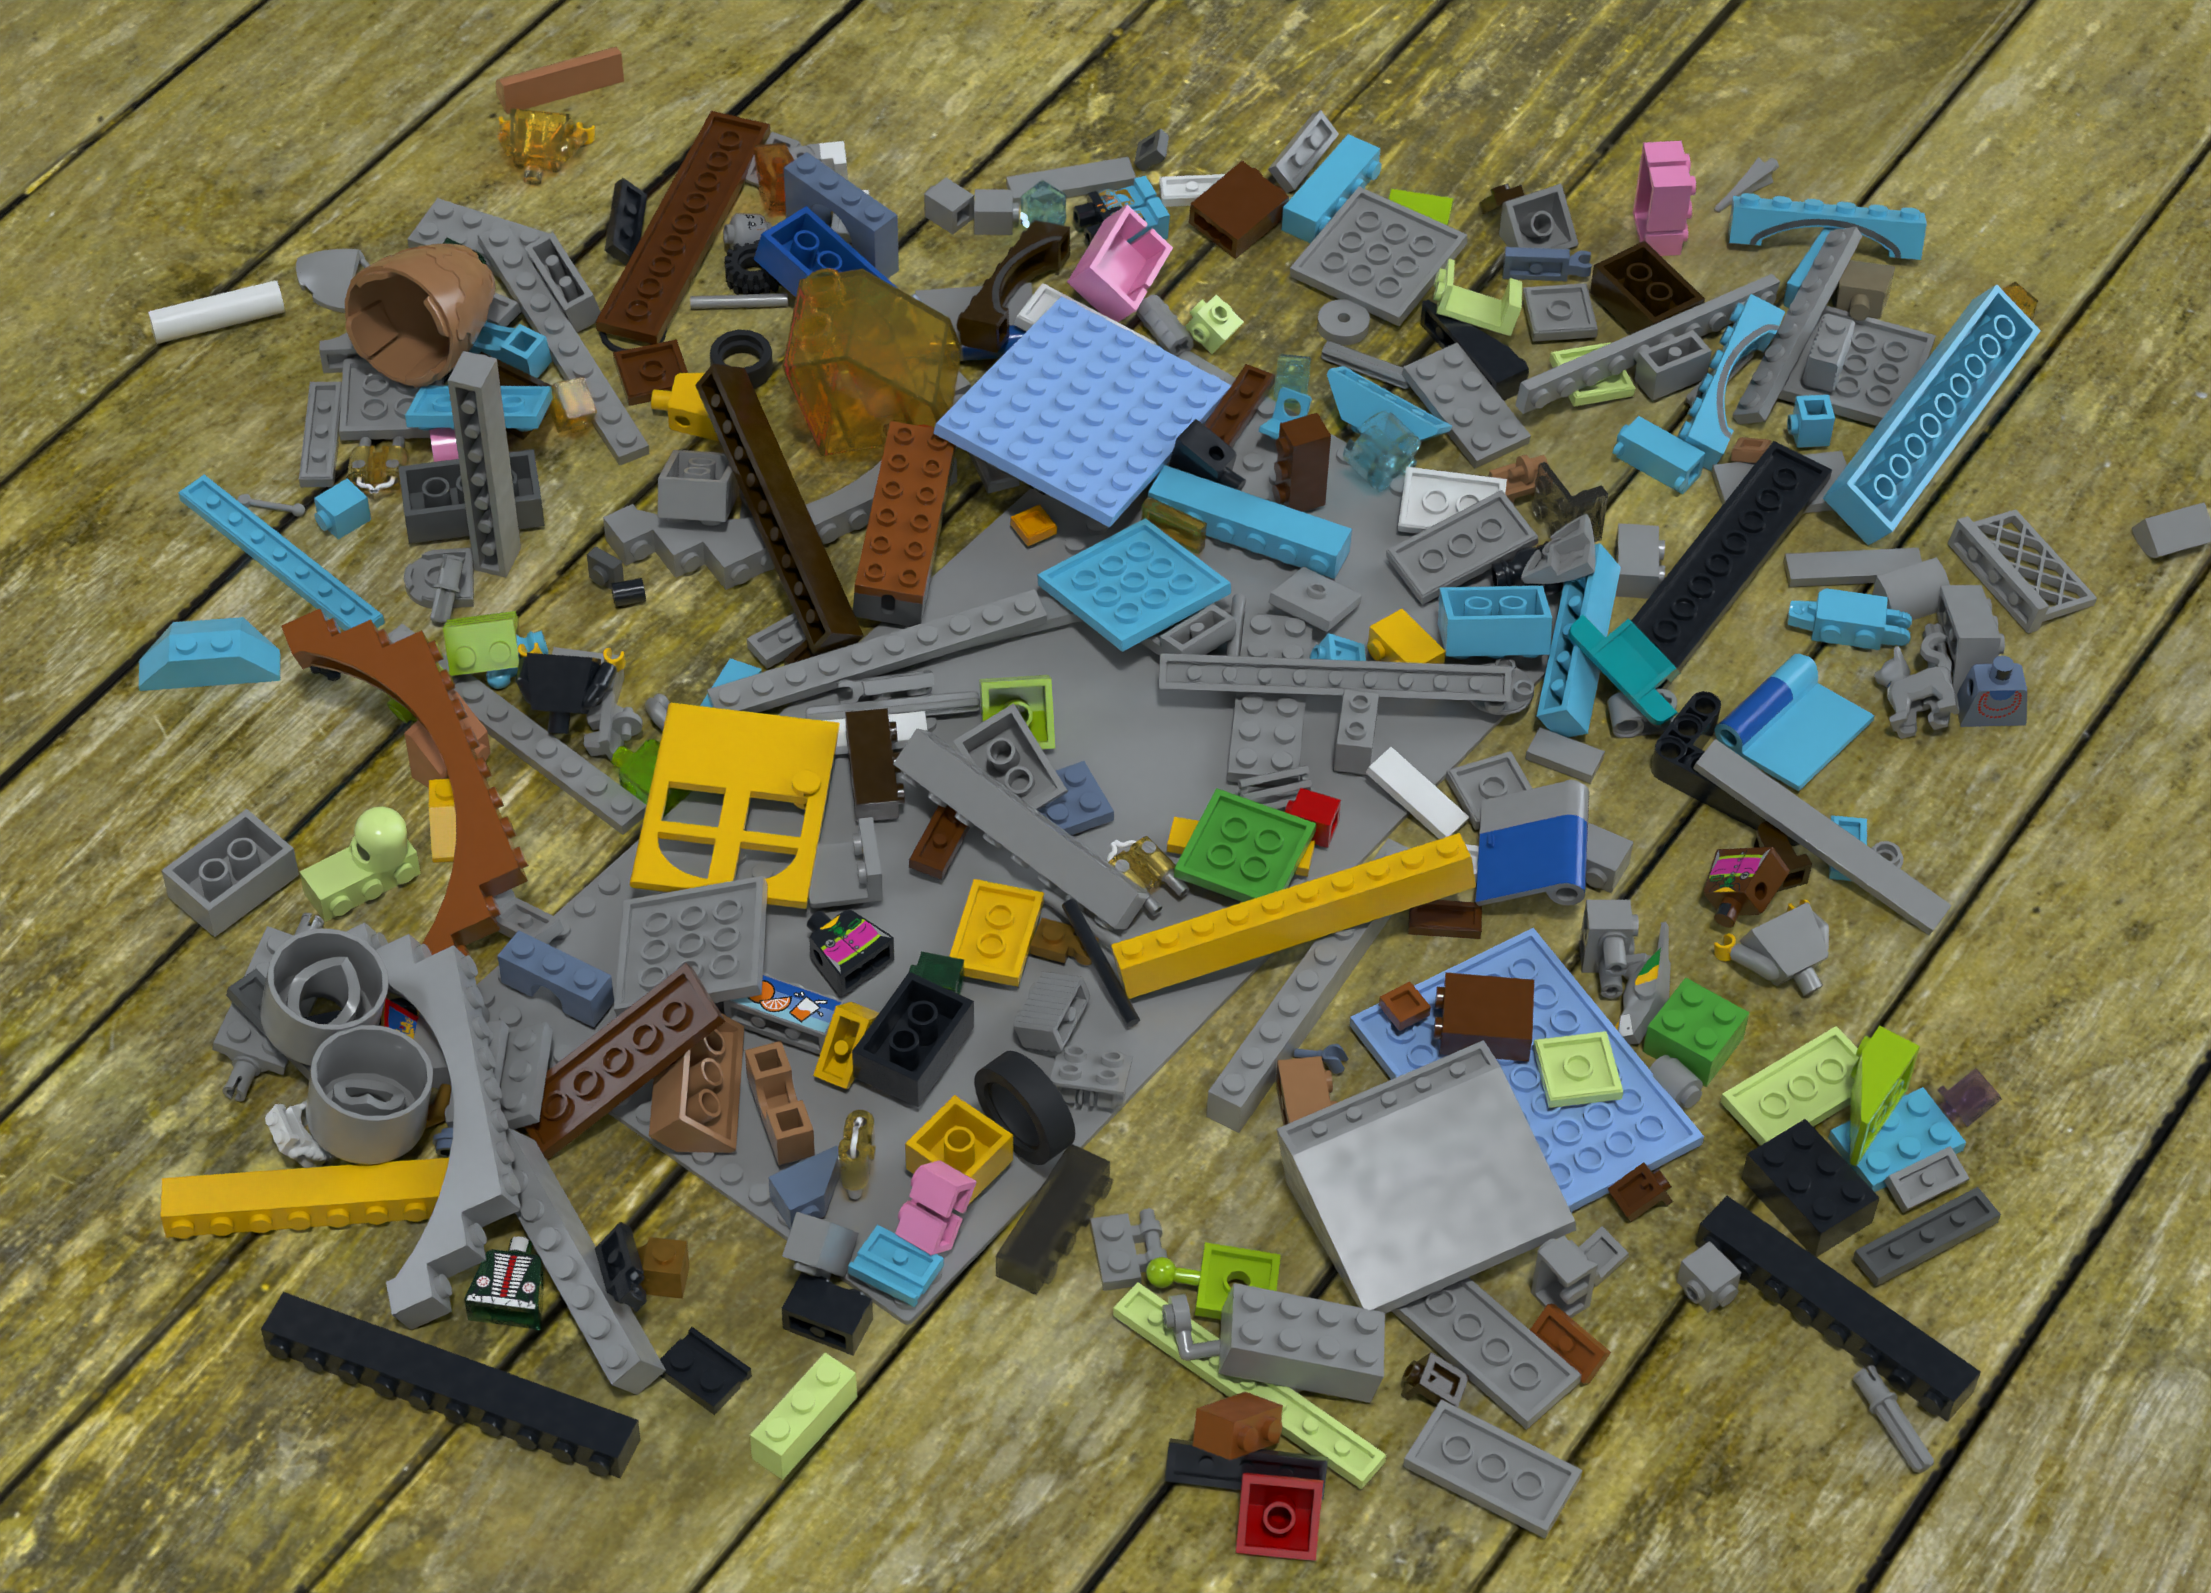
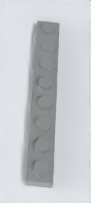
[1732,227,1862,425]

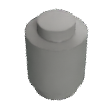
[1649,1055,1703,1109]

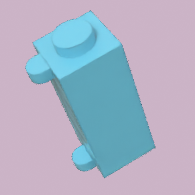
[1613,416,1705,494]

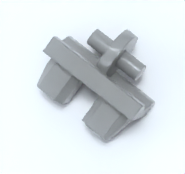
[584,691,643,763]

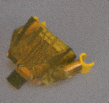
[497,108,595,185]

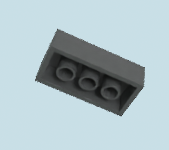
[398,449,545,544]

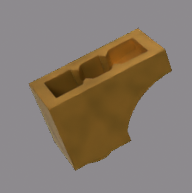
[637,1237,689,1299]

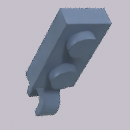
[1502,247,1592,281]

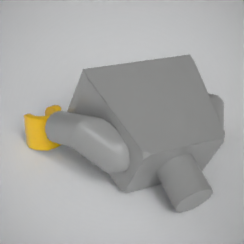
[1714,899,1829,996]

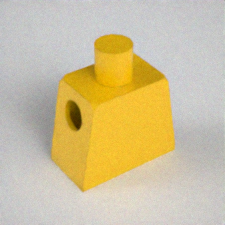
[651,373,719,441]

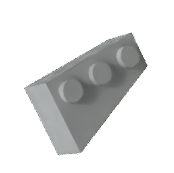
[1937,585,2005,694]

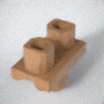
[1488,454,1558,503]

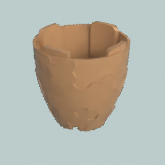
[344,244,496,388]

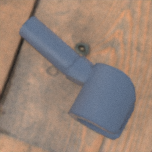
[1294,1044,1349,1074]

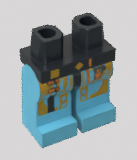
[1073,176,1170,246]

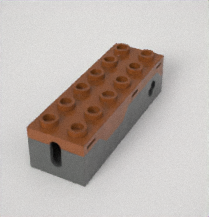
[853,421,956,626]

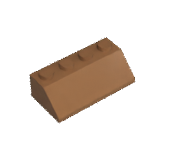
[649,1013,744,1153]

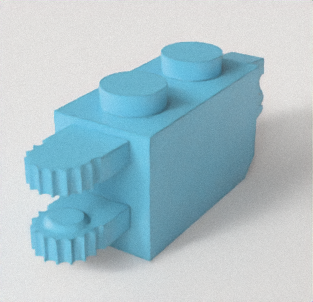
[1787,588,1912,650]

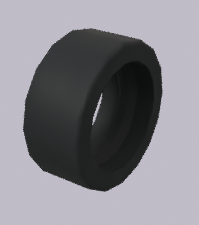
[710,329,773,389]

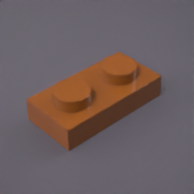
[1530,1304,1612,1384]

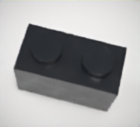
[781,1272,873,1356]

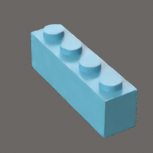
[1282,134,1382,243]

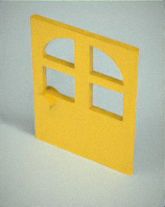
[629,703,840,909]

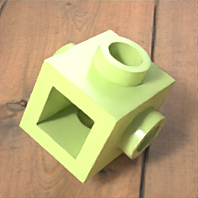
[1185,295,1244,354]

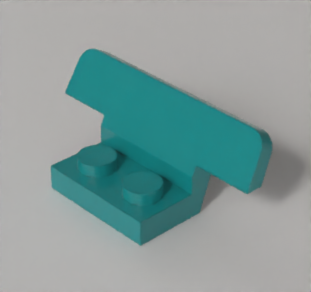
[1568,614,1681,725]

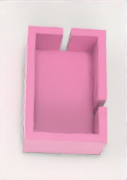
[1633,141,1696,256]
[1067,205,1173,322]

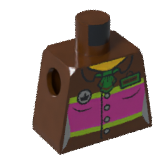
[1704,847,1790,928]

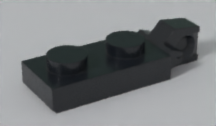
[595,1222,647,1312]

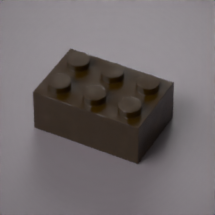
[1590,241,1705,334]

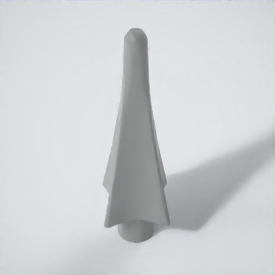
[1715,157,1779,212]

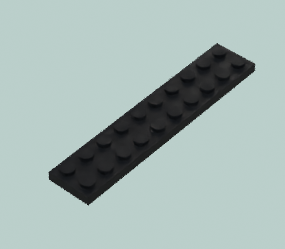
[1631,441,1832,689]

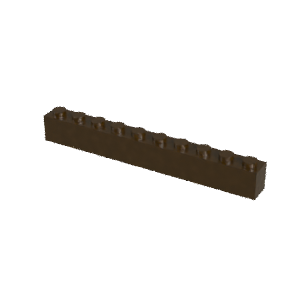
[695,364,864,655]

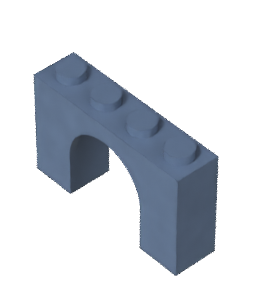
[784,152,899,279]

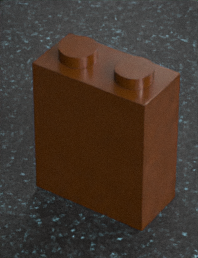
[1189,161,1289,259]
[1433,972,1534,1062]

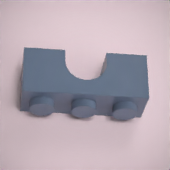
[498,930,614,1027]

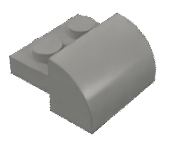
[1141,604,1236,656]

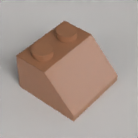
[404,690,491,788]

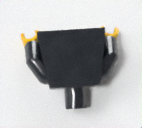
[516,642,626,734]

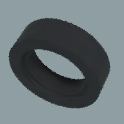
[974,1050,1076,1165]

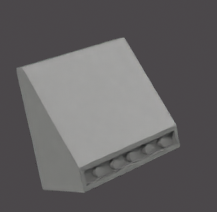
[1277,1040,1576,1313]

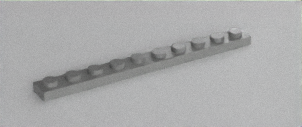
[477,224,649,466]
[1515,274,1780,414]
[707,589,1047,713]
[388,624,646,835]
[1159,653,1512,702]

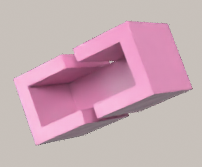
[895,1160,977,1255]

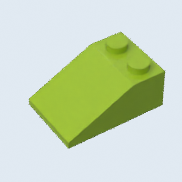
[1850,1025,1920,1166]

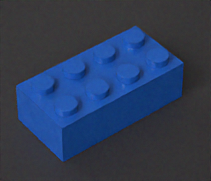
[754,206,897,341]

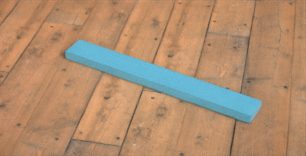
[178,475,385,631]

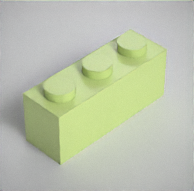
[300,839,421,922]
[750,1353,857,1480]

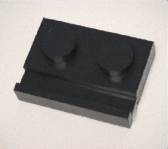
[660,1327,752,1415]

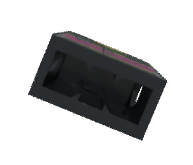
[807,910,894,997]

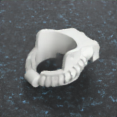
[265,1100,337,1168]

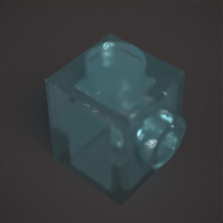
[1021,180,1066,228]

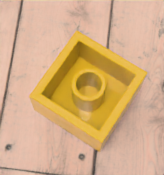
[905,1095,1013,1205]

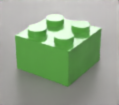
[1643,977,1750,1087]

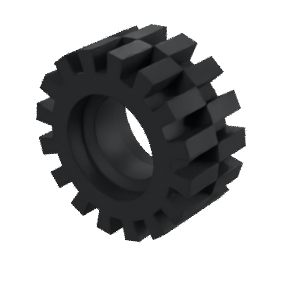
[724,240,782,295]

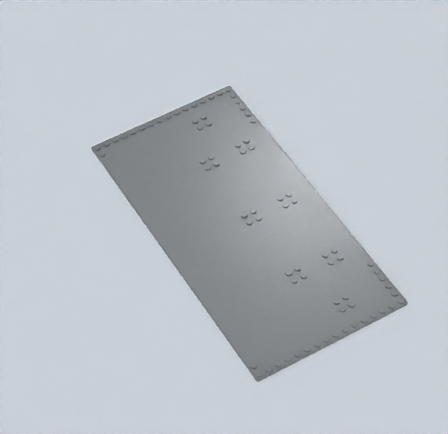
[477,351,1564,1325]

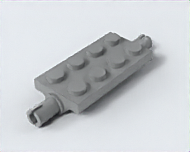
[212,913,324,1102]

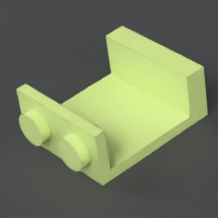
[1433,259,1522,336]

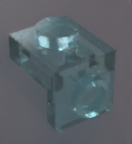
[1274,354,1311,404]

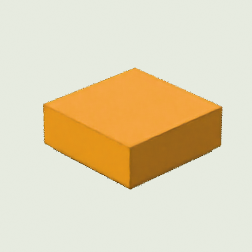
[1010,504,1057,546]

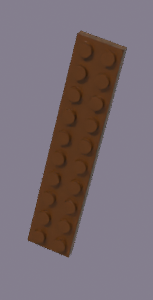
[596,111,771,344]

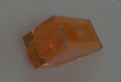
[754,143,794,212]

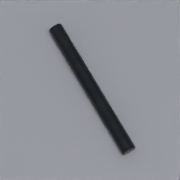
[1062,899,1140,1027]

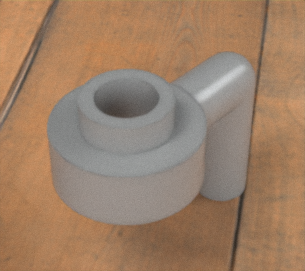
[1162,1294,1220,1361]

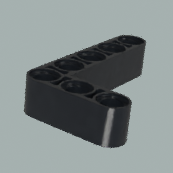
[1651,691,1799,846]

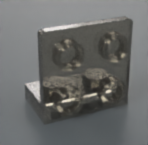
[1532,462,1608,542]

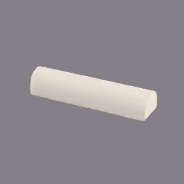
[148,280,285,344]

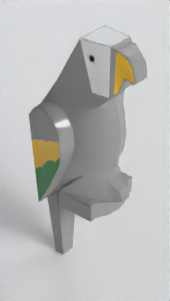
[1615,922,1671,1044]

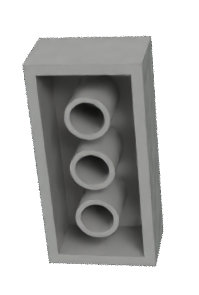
[1219,1283,1385,1403]

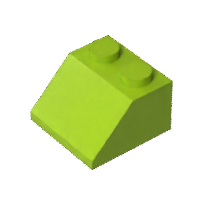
[979,675,1055,749]

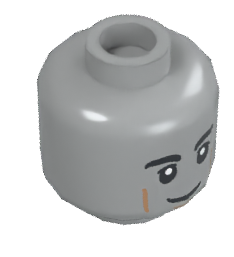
[723,213,772,250]

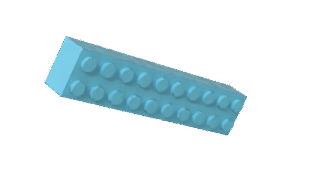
[1823,284,2041,546]

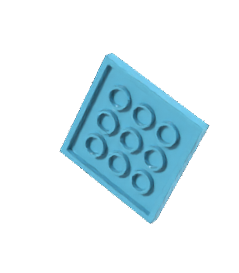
[1037,518,1231,652]

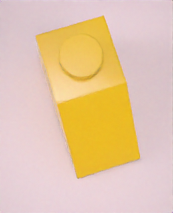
[429,779,456,863]
[813,1002,879,1089]

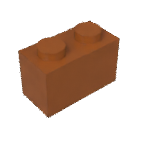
[1193,1392,1283,1460]

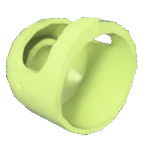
[349,806,407,873]

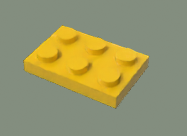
[947,879,1044,987]

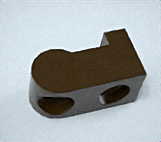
[1753,821,1812,892]

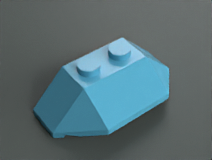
[1327,366,1452,451]
[138,617,281,691]

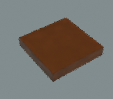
[613,339,688,406]

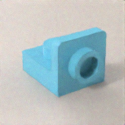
[1310,633,1366,661]

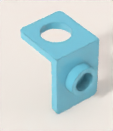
[1259,387,1312,440]

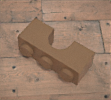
[745,1041,815,1165]

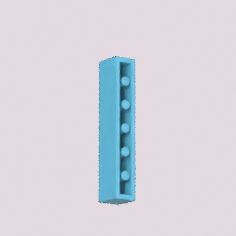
[1147,465,1352,579]
[1537,543,1621,738]

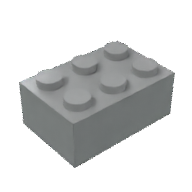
[658,450,740,526]
[162,809,299,937]

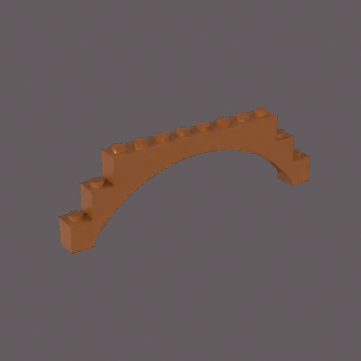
[281,609,529,957]

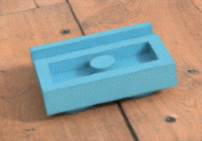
[848,1225,944,1307]

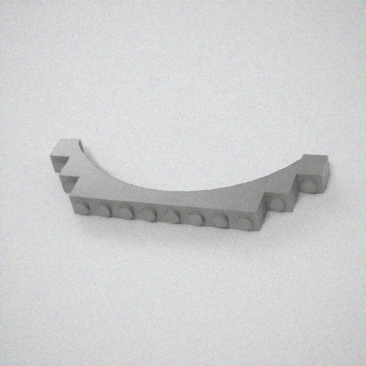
[603,360,971,590]
[346,923,521,1330]

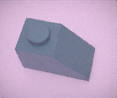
[768,1146,841,1230]

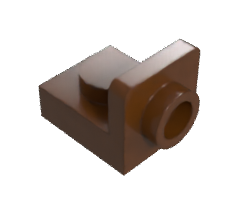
[1608,1162,1673,1222]

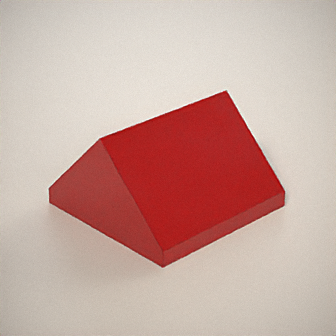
[1236,1473,1323,1561]

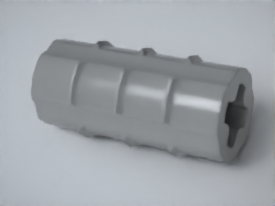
[1136,295,1194,357]

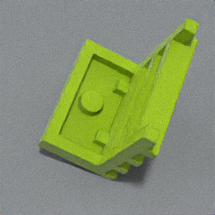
[443,611,520,676]

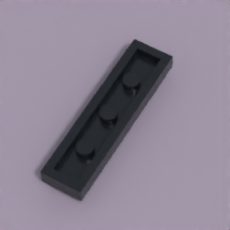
[1165,1438,1328,1500]

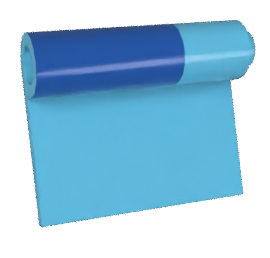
[1715,654,1875,791]

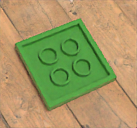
[1174,788,1316,902]

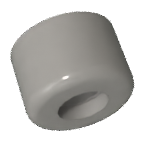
[260,928,388,1066]
[306,1025,433,1165]

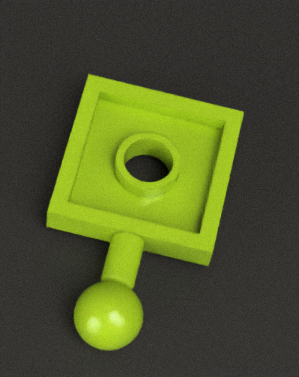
[1146,1242,1281,1320]

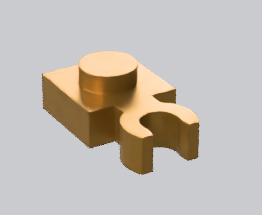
[1030,917,1099,965]

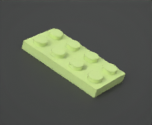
[1720,1026,1860,1146]

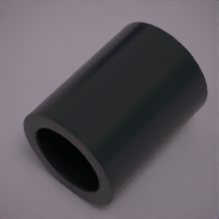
[611,578,646,607]

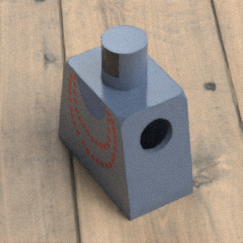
[1957,655,2027,727]

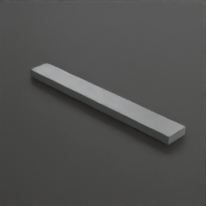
[1693,739,1952,936]

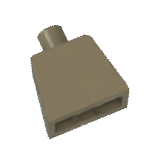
[1831,260,1895,321]

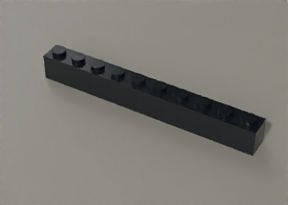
[261,1292,641,1478]

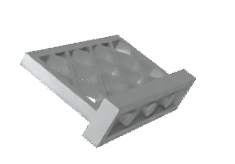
[1947,509,2097,633]

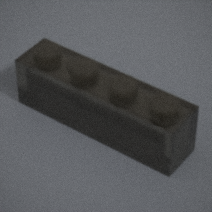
[996,1144,1113,1295]

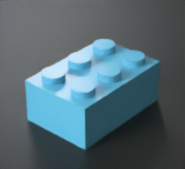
[1438,586,1552,659]

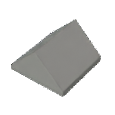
[1499,184,1579,249]

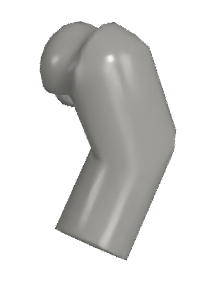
[645,694,669,731]

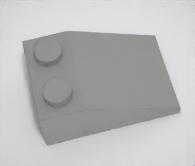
[953,703,1068,811]

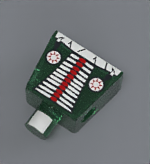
[464,1237,544,1330]

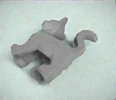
[1874,632,1959,739]

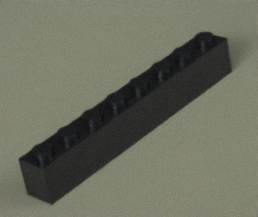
[1695,1195,1981,1422]

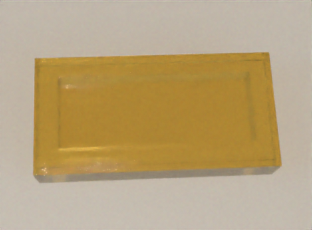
[1141,497,1207,555]

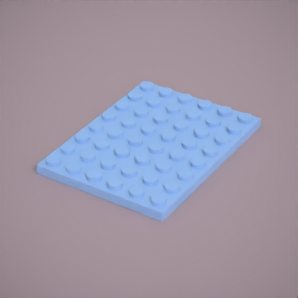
[933,296,1232,528]
[1349,928,1704,1212]

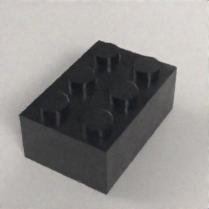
[852,972,974,1107]
[1741,1119,1880,1257]

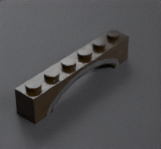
[957,220,1070,353]

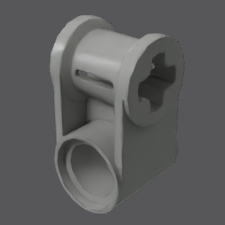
[1607,689,1677,738]

